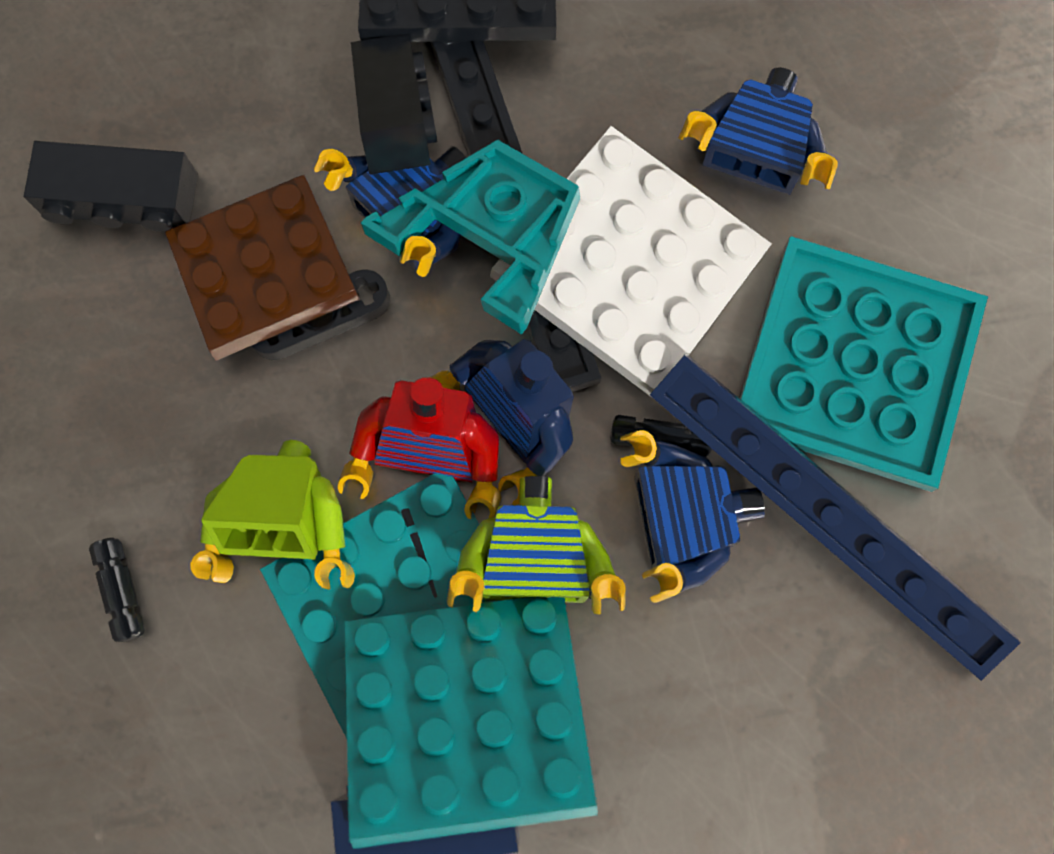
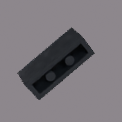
[351,34,438,175]
[23,141,198,232]

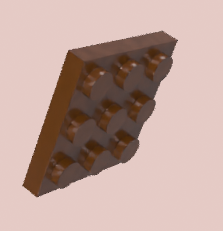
[165,174,360,361]

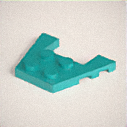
[361,140,581,335]

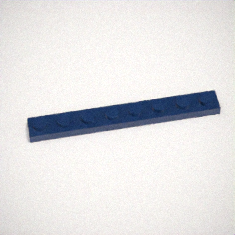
[650,353,1021,681]

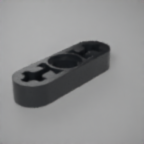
[252,269,390,360]

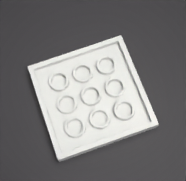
[490,126,772,400]

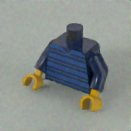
[678,67,838,195]
[313,146,466,277]
[431,339,574,506]
[620,430,765,603]

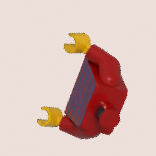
[338,377,502,519]

